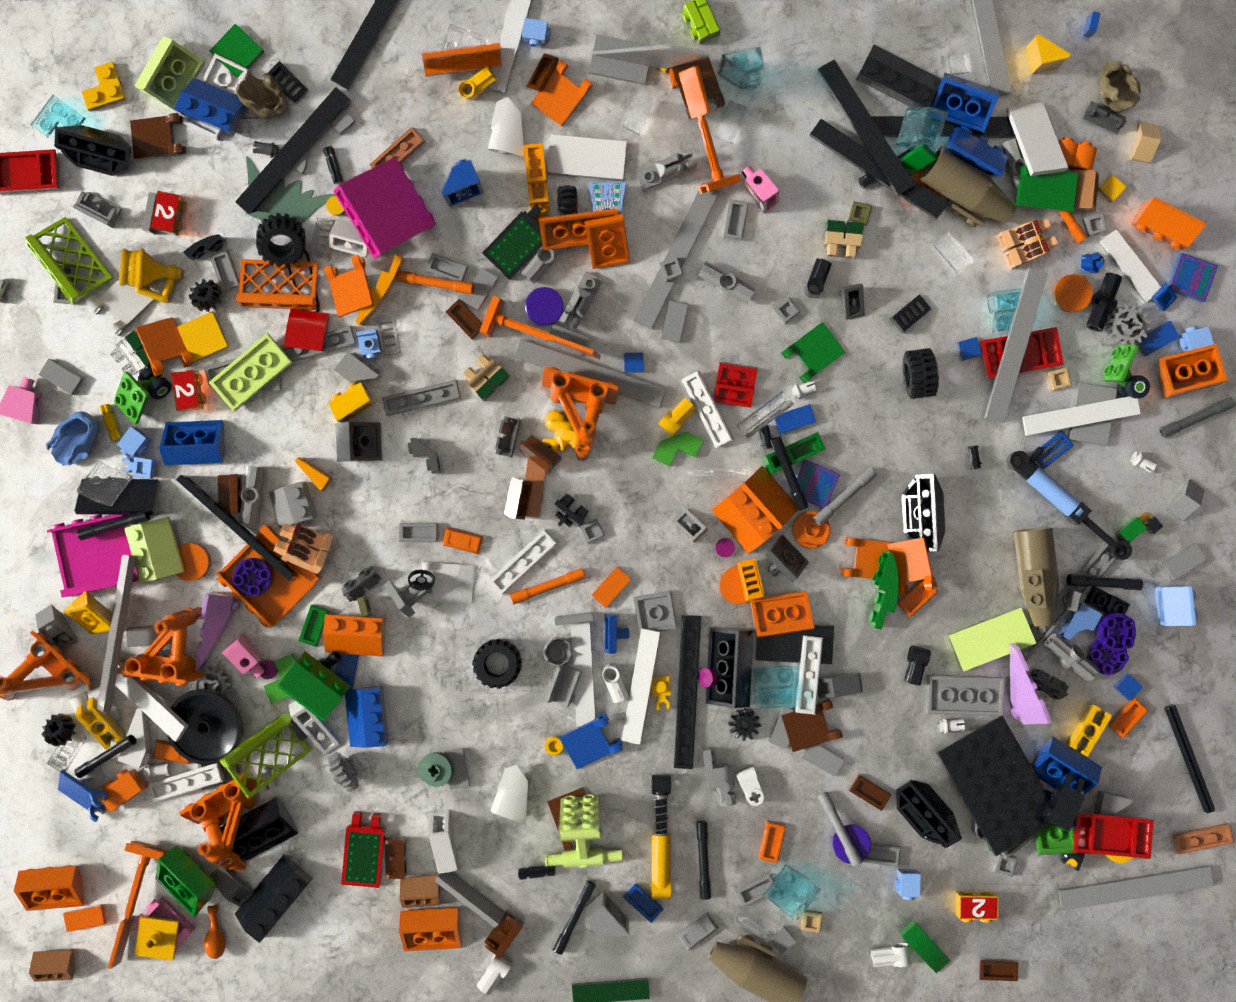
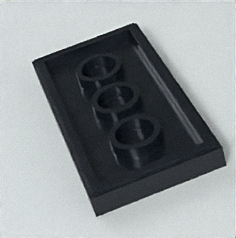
[74,479,160,515]
[755,625,834,664]

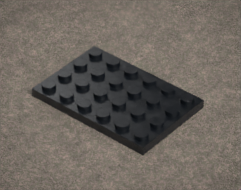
[936,715,1052,856]

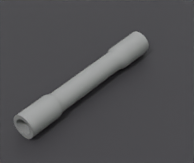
[813,467,877,526]
[817,792,863,867]

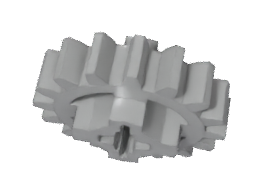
[1106,304,1151,345]
[189,665,232,698]
[328,752,359,792]

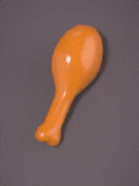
[204,905,226,959]

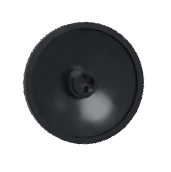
[167,689,243,765]

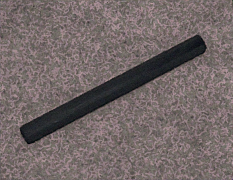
[1165,704,1215,813]

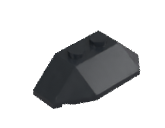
[54,125,131,176]
[902,474,945,552]
[896,779,962,848]

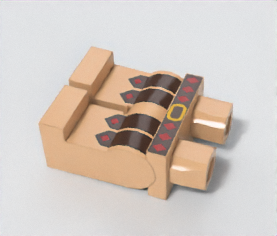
[997,219,1058,269]
[273,523,333,574]

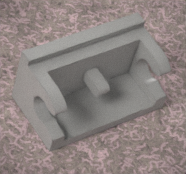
[73,191,122,228]

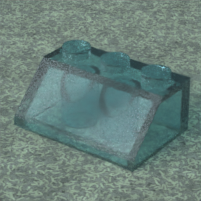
[718,47,765,91]

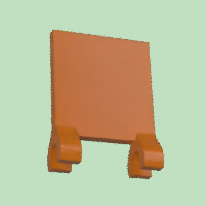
[531,60,593,126]
[324,255,374,317]
[135,317,193,377]
[841,537,892,579]
[887,537,937,595]

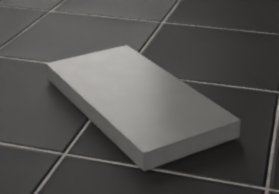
[926,675,1005,716]

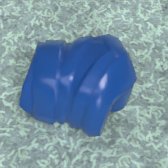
[1080,252,1104,274]

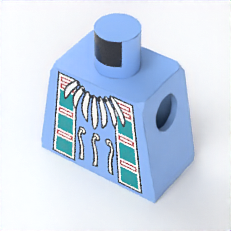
[589,182,626,215]

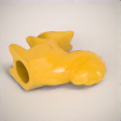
[542,410,577,453]

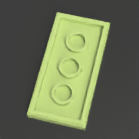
[209,333,293,412]
[948,608,1036,671]

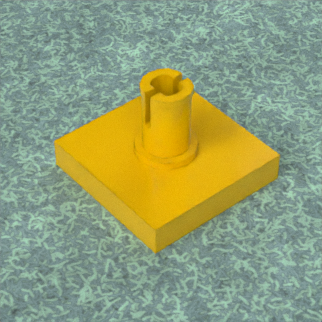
[134,915,180,961]

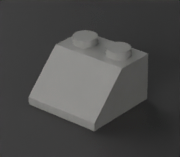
[269,481,317,529]

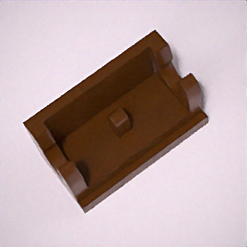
[384,837,407,879]
[484,911,524,959]

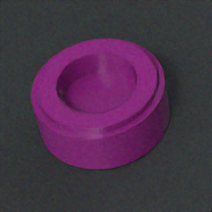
[715,538,735,557]
[260,660,278,679]
[698,668,717,687]

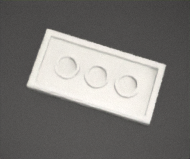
[182,53,251,141]
[1006,102,1068,176]
[547,134,627,181]

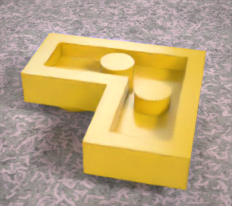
[82,62,126,111]

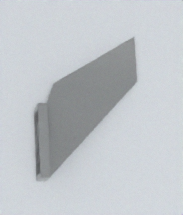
[589,34,710,85]

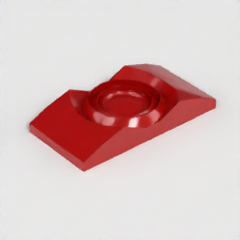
[0,149,58,194]
[980,327,1064,379]
[1072,812,1154,859]

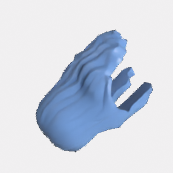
[46,411,99,466]

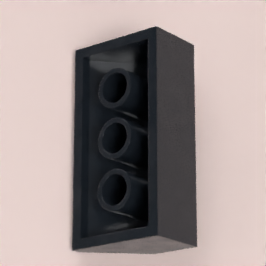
[856,45,942,114]
[706,627,754,708]
[220,798,299,861]
[235,854,313,943]

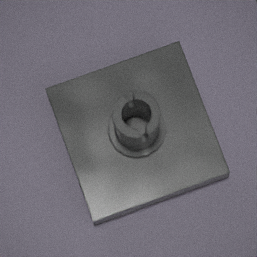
[766,535,809,583]

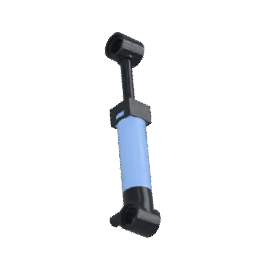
[1006,446,1132,560]

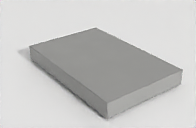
[1068,383,1117,446]

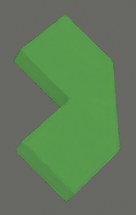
[652,432,703,466]
[264,653,296,704]

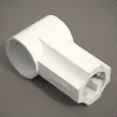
[602,663,629,703]
[871,943,911,967]
[477,955,512,995]

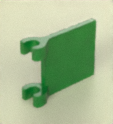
[781,322,845,383]

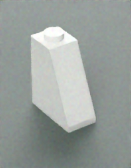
[429,810,458,874]

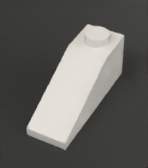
[289,701,340,755]
[118,706,152,769]

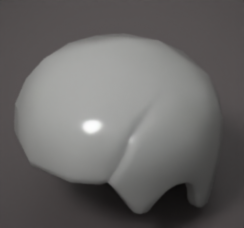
[543,637,572,666]

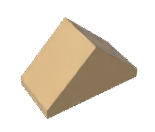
[1131,122,1161,163]

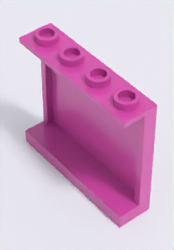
[333,157,436,259]
[47,515,139,598]

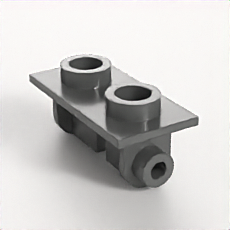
[1083,101,1126,135]
[494,416,521,458]
[342,566,381,602]
[1030,669,1069,700]

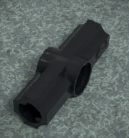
[1086,272,1122,332]

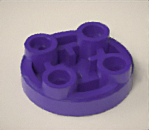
[525,287,564,326]
[232,558,273,596]
[1097,613,1136,652]
[1087,638,1129,675]
[832,824,872,864]

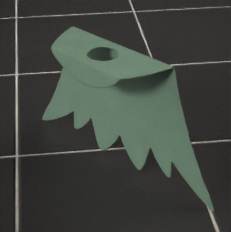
[246,156,335,224]

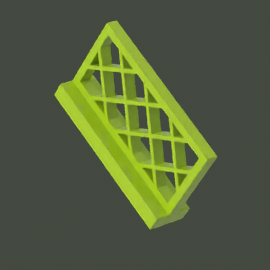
[25,217,112,305]
[219,713,311,798]

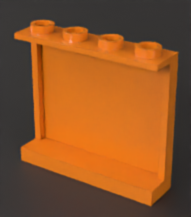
[216,524,322,628]

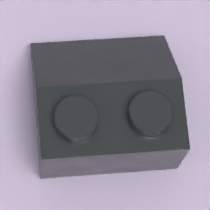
[335,422,382,462]

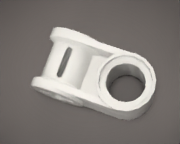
[735,767,764,806]

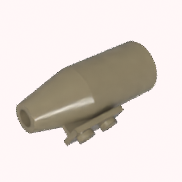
[920,147,1016,227]
[1013,527,1059,627]
[708,934,807,1002]

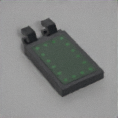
[482,204,543,280]

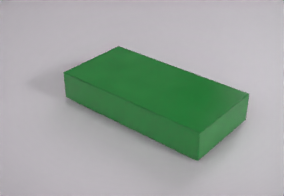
[899,143,937,176]
[298,604,330,647]

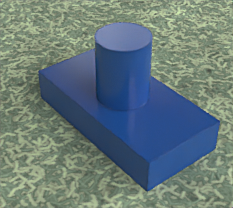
[604,614,630,654]

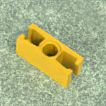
[76,697,123,750]
[1066,703,1112,757]

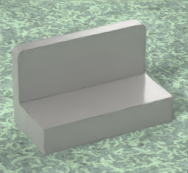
[545,664,582,707]

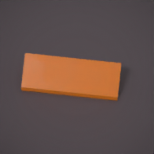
[539,208,618,250]

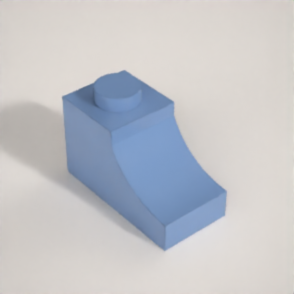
[1059,603,1102,641]

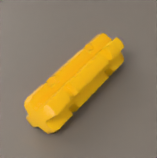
[99,404,122,441]

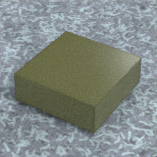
[848,201,872,225]
[357,596,371,617]

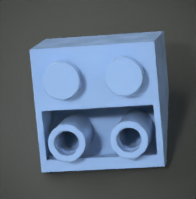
[1156,584,1198,626]

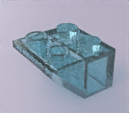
[896,107,948,153]
[987,288,1022,333]
[754,666,796,709]
[764,864,821,920]

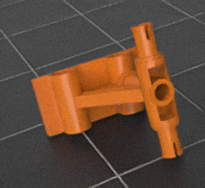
[542,367,620,461]
[117,607,204,686]
[0,630,93,701]
[179,773,262,871]

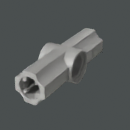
[1001,138,1027,193]
[521,247,564,284]
[698,261,756,303]
[239,466,265,525]
[1044,633,1099,681]

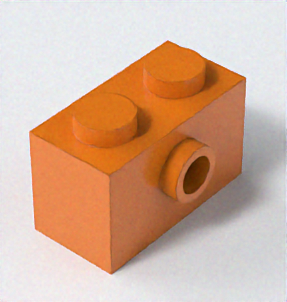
[100,769,148,813]

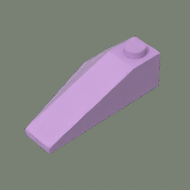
[195,591,239,669]
[1009,642,1051,724]

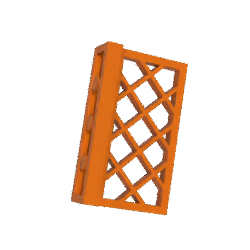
[422,43,502,77]
[236,259,319,310]

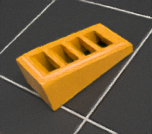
[295,457,332,491]
[736,558,765,600]

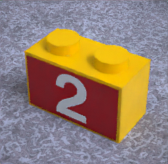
[955,892,998,922]

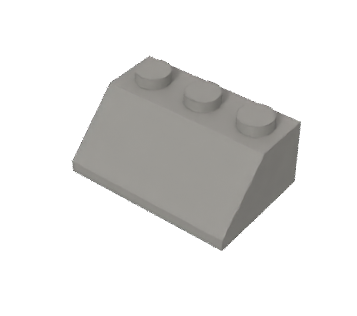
[585,891,629,937]

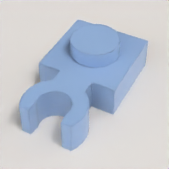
[120,457,156,479]

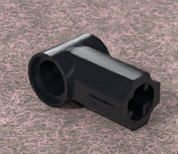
[804,258,832,298]
[903,645,931,686]

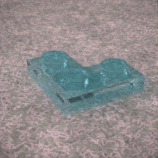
[30,94,86,138]

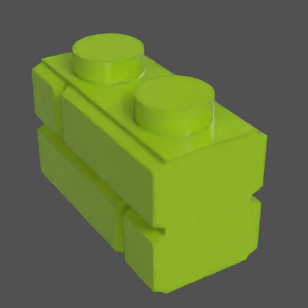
[681,0,721,44]

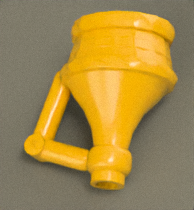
[119,248,181,303]

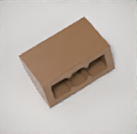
[1072,170,1099,212]
[399,875,441,908]
[28,950,74,982]

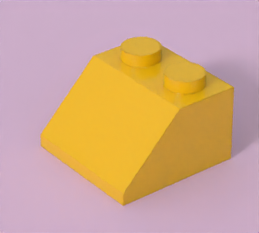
[328,382,376,423]

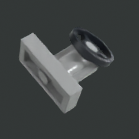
[383,569,435,618]

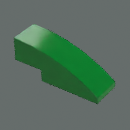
[761,432,826,474]
[899,919,950,973]

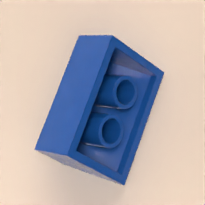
[929,72,999,133]
[174,78,246,136]
[944,126,1008,177]
[441,159,484,207]
[159,420,225,465]
[345,686,389,748]
[1031,737,1102,795]

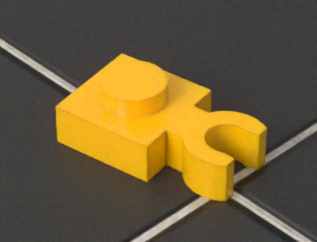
[651,675,671,710]

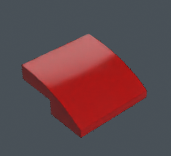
[284,309,329,352]
[714,362,757,408]

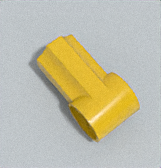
[458,66,497,100]
[658,398,696,437]

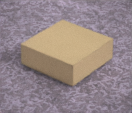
[1047,367,1072,391]
[800,910,823,933]

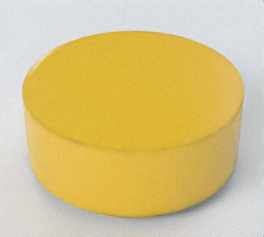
[326,196,345,216]
[545,736,564,756]

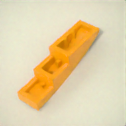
[524,143,551,225]
[356,255,405,326]

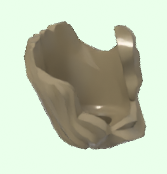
[1100,61,1141,113]
[236,73,288,119]

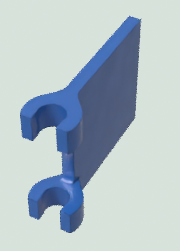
[559,713,623,769]
[58,769,108,822]

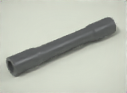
[1159,397,1235,438]

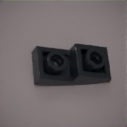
[183,234,226,261]
[1084,586,1130,615]

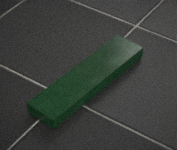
[572,978,650,1002]

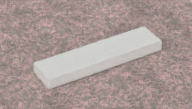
[1099,229,1161,302]
[682,371,734,448]
[488,529,557,595]
[795,636,823,715]
[148,762,225,803]

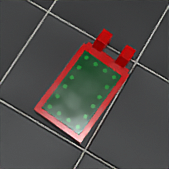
[341,811,385,888]

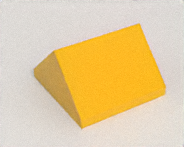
[1026,34,1071,74]
[63,591,112,634]

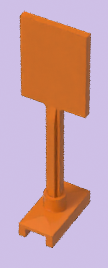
[679,66,742,194]
[479,296,601,360]
[108,841,169,969]

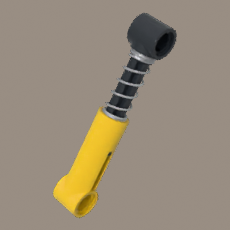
[651,775,671,899]

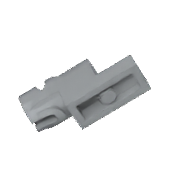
[636,148,697,191]
[559,272,603,330]
[702,747,737,806]

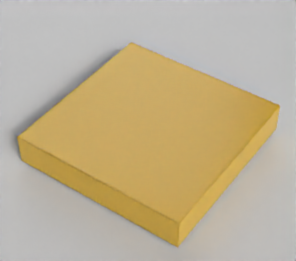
[177,311,229,362]

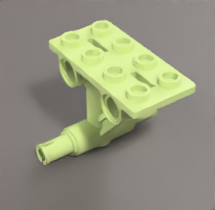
[545,794,623,868]

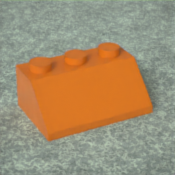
[1131,197,1206,251]
[1159,344,1228,399]
[712,485,779,554]
[323,614,386,657]
[14,865,84,911]
[399,907,461,951]

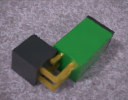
[1114,512,1163,543]

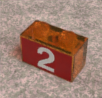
[150,191,187,236]
[171,369,206,412]

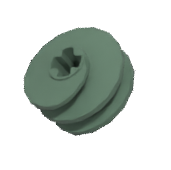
[417,752,454,787]

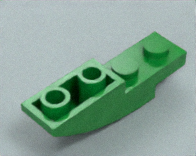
[869,550,899,630]

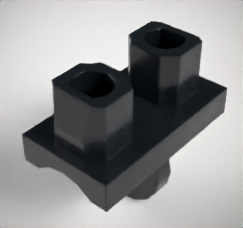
[554,494,589,528]

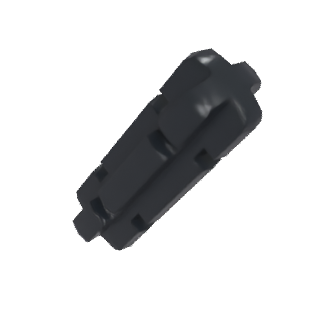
[323,146,343,184]
[518,866,556,880]

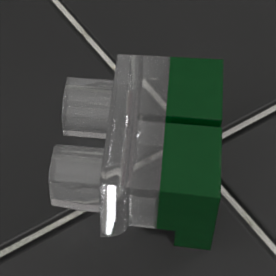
[111,330,151,376]

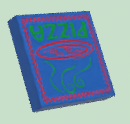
[1169,253,1218,302]
[790,459,840,509]

